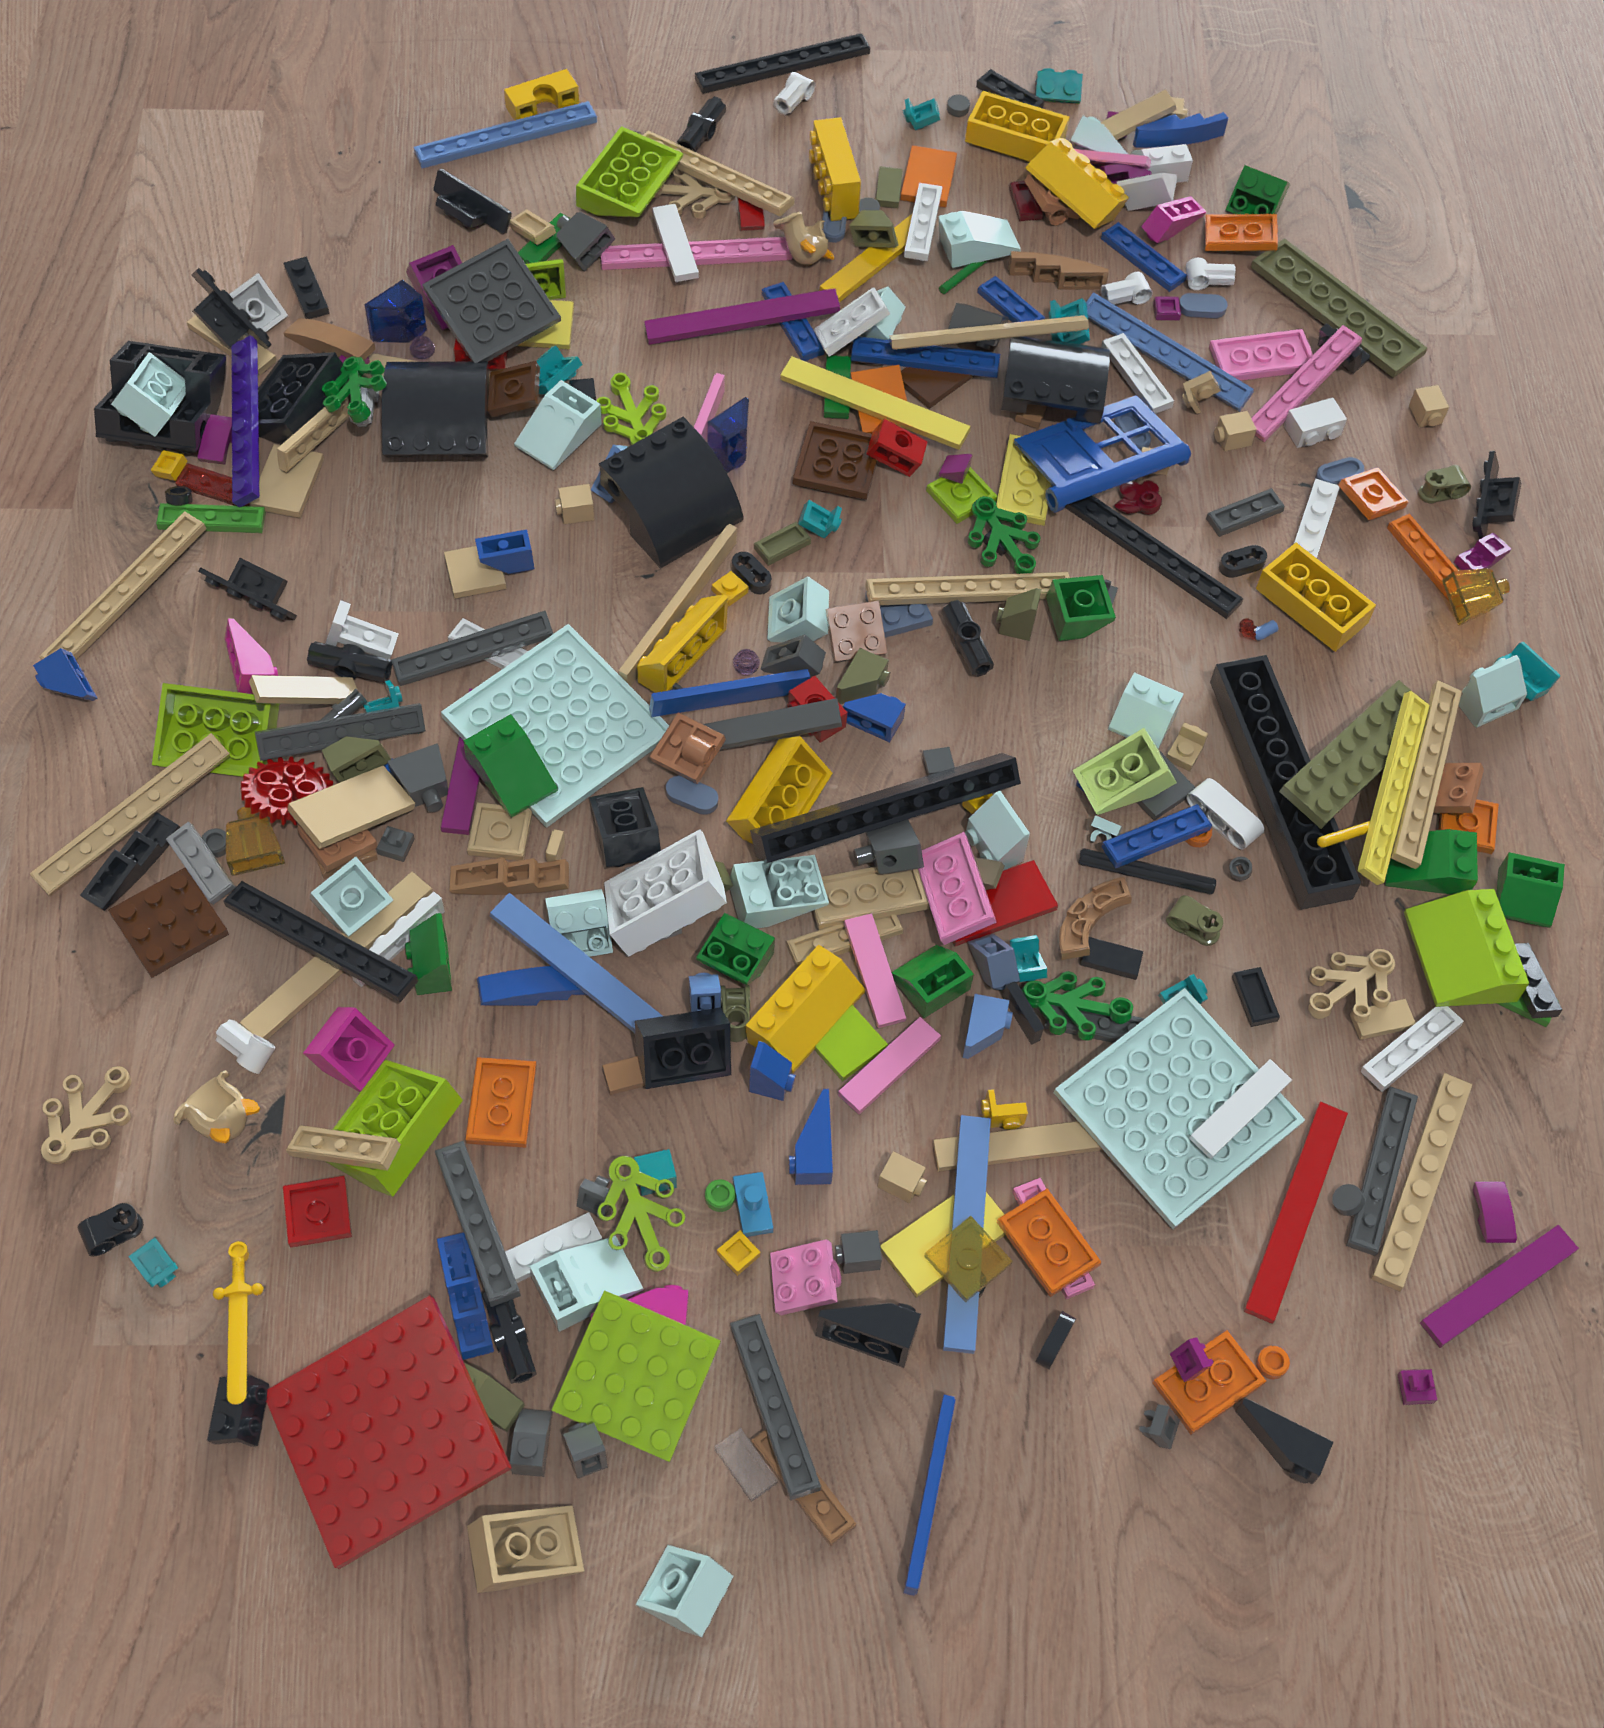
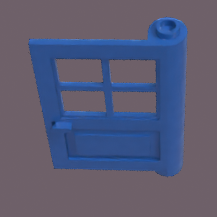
[1014,395,1191,513]

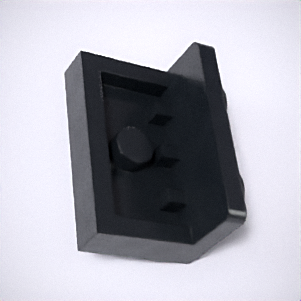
[1318,323,1370,374]
[207,1374,269,1447]

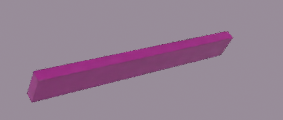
[644,288,840,345]

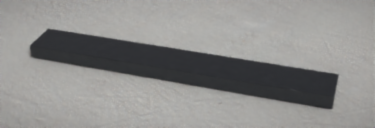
[695,33,870,94]
[1065,495,1244,619]
[223,881,419,1002]

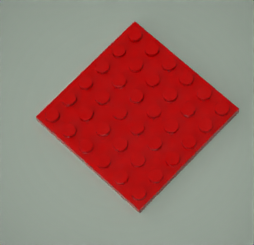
[266,1295,512,1569]

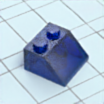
[364,279,427,343]
[707,397,749,473]

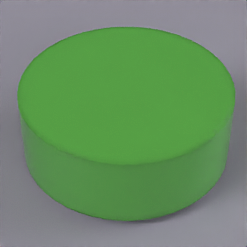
[705,1179,735,1212]

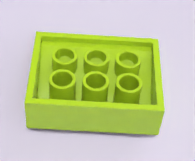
[576,126,683,217]
[152,683,280,777]
[1404,889,1529,1007]
[325,1059,463,1197]

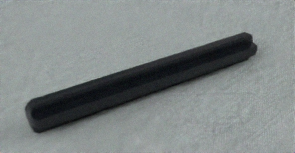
[1079,848,1216,894]

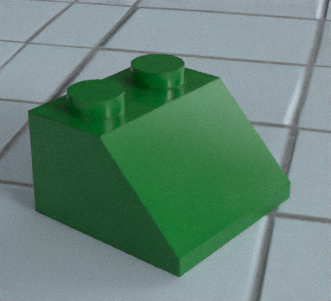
[1046,575,1116,641]
[405,913,452,995]

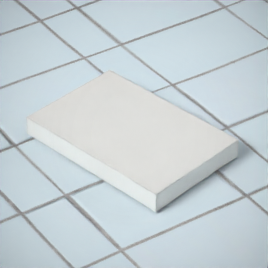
[814,288,890,357]

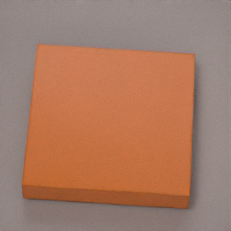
[1338,468,1409,520]
[1438,799,1499,854]

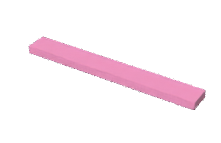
[601,237,792,270]

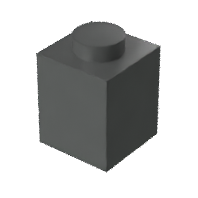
[835,1230,882,1274]

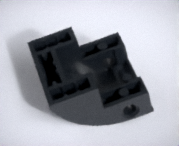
[1001,336,1110,424]
[94,341,226,453]
[382,361,489,457]
[599,416,744,569]

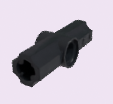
[677,96,726,152]
[942,600,994,677]
[307,641,393,683]
[482,1292,537,1384]

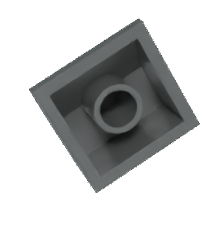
[948,303,1009,349]

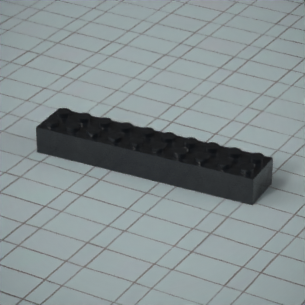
[1210,655,1361,910]

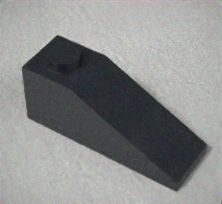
[1236,1397,1334,1484]

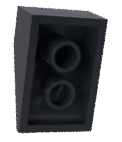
[589,787,661,867]
[816,1303,921,1368]

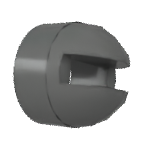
[1229,857,1252,881]

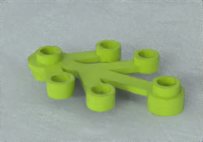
[596,373,667,445]
[597,1156,685,1272]

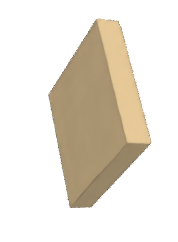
[444,546,506,599]
[467,802,533,861]

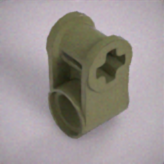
[1418,465,1471,503]
[1166,895,1224,946]
[720,985,750,1042]

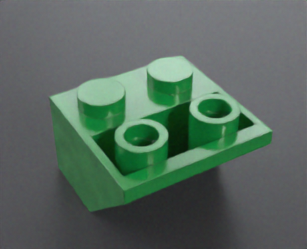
[1225,165,1290,214]
[1496,852,1565,928]
[696,913,775,985]
[891,945,974,1018]

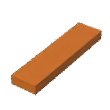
[1387,513,1471,601]

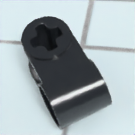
[77,1203,144,1257]

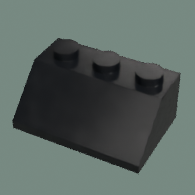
[635,1007,732,1089]

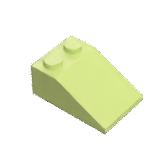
[1073,728,1177,815]

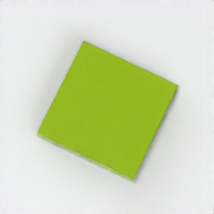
[926,467,998,524]
[815,1005,888,1082]

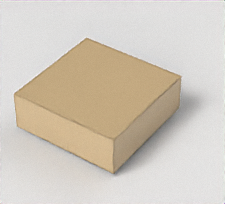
[546,829,565,862]

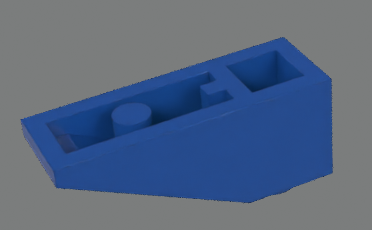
[789,1089,833,1185]

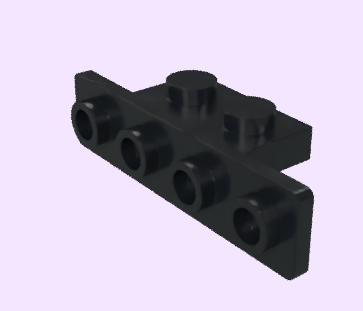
[433,169,512,234]
[191,268,272,349]
[1472,451,1521,539]
[198,558,297,621]

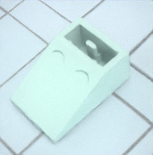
[514,380,602,470]
[730,855,829,928]
[530,1236,643,1332]

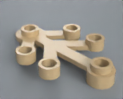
[653,168,736,219]
[1308,949,1395,1023]
[41,1066,132,1164]

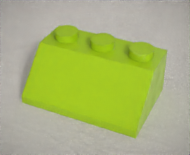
[526,259,566,300]

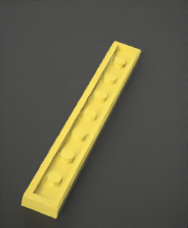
[780,357,970,450]
[1357,691,1430,885]

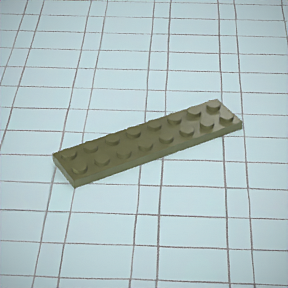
[1251,238,1427,378]
[1279,680,1411,829]

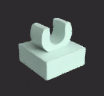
[1091,815,1123,842]

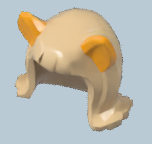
[773,212,834,265]
[173,1070,260,1143]

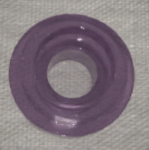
[410,336,435,359]
[733,649,760,675]

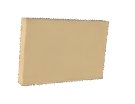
[249,444,324,518]

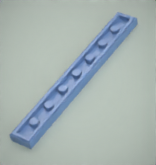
[414,101,597,169]
[1086,292,1254,412]
[490,893,662,1033]
[943,1115,991,1354]

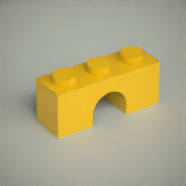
[504,69,580,120]

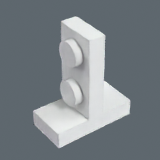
[325,600,398,659]

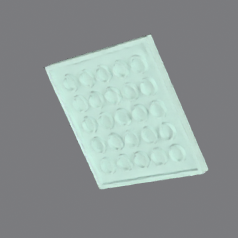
[441,624,669,828]
[1053,988,1305,1229]

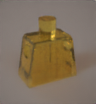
[1442,568,1510,626]
[226,807,285,876]

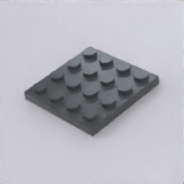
[422,239,561,363]

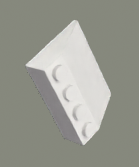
[604,829,727,957]

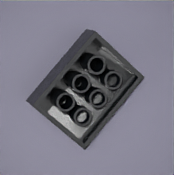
[258,352,347,445]

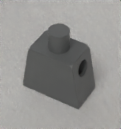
[556,212,615,272]
[388,743,448,812]
[854,819,924,874]

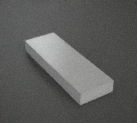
[166,822,236,905]

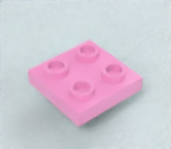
[770,1239,841,1315]

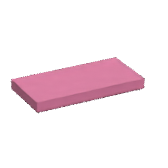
[1209,329,1313,381]
[918,832,996,945]

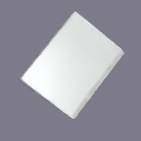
[1117,173,1177,211]
[230,273,288,337]

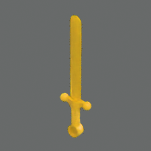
[213,1241,264,1405]

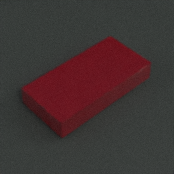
[1009,181,1043,222]

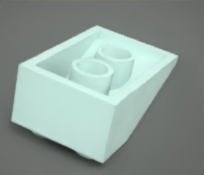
[939,211,1021,268]
[111,352,186,437]

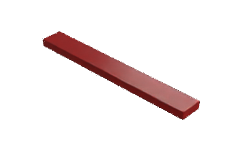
[1243,1101,1348,1324]

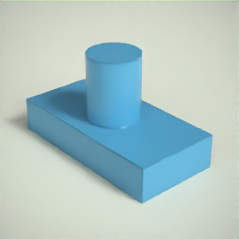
[733,1172,774,1237]

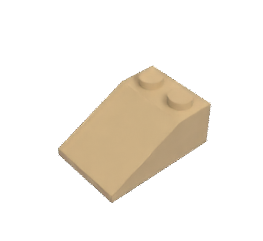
[467,1505,584,1593]

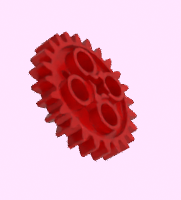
[241,756,333,825]

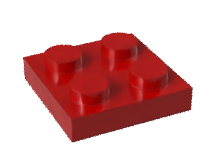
[283,1176,352,1248]

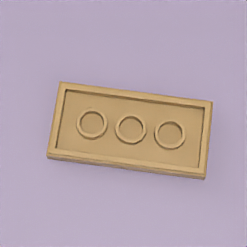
[288,765,415,849]
[813,867,929,930]

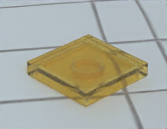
[924,1216,1013,1303]

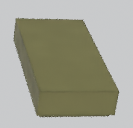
[876,167,903,208]
[754,521,811,566]

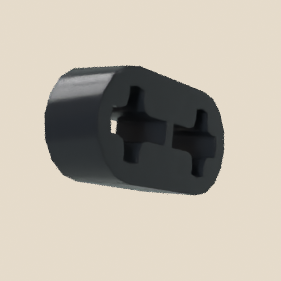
[1219,545,1267,578]
[732,551,772,595]
[1035,1311,1076,1370]

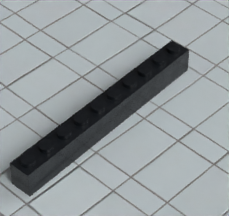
[750,753,1021,863]

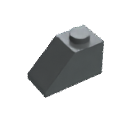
[761,635,826,677]
[509,1409,553,1477]
[563,1422,608,1479]

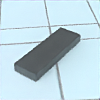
[1206,488,1285,537]

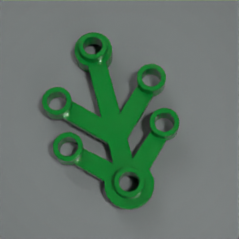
[322,357,387,423]
[967,496,1041,574]
[1021,971,1133,1041]

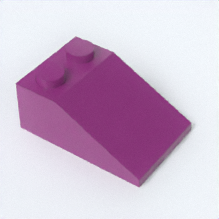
[406,245,462,331]

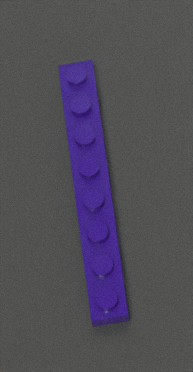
[231,335,259,508]

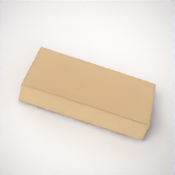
[509,209,556,245]
[1350,999,1416,1040]

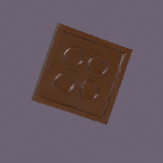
[792,421,878,500]
[108,867,229,979]

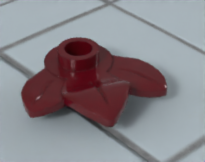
[1114,480,1162,515]

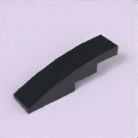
[80,812,180,911]

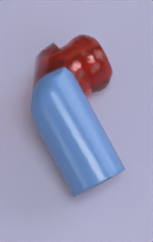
[1239,618,1279,641]

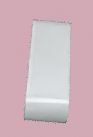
[1187,778,1264,850]

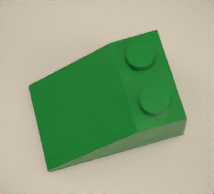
[464,714,558,818]
[1385,829,1478,895]

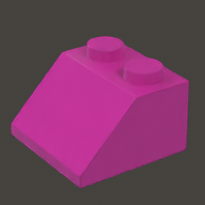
[303,1007,395,1092]

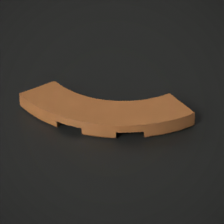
[1059,876,1132,960]

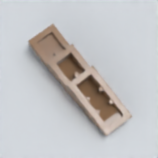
[1008,251,1109,290]
[284,318,375,360]
[450,857,569,895]

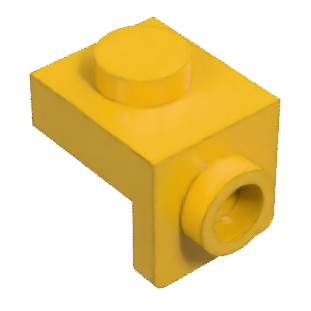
[981,1089,1028,1130]

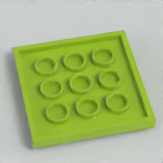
[552,1290,721,1462]

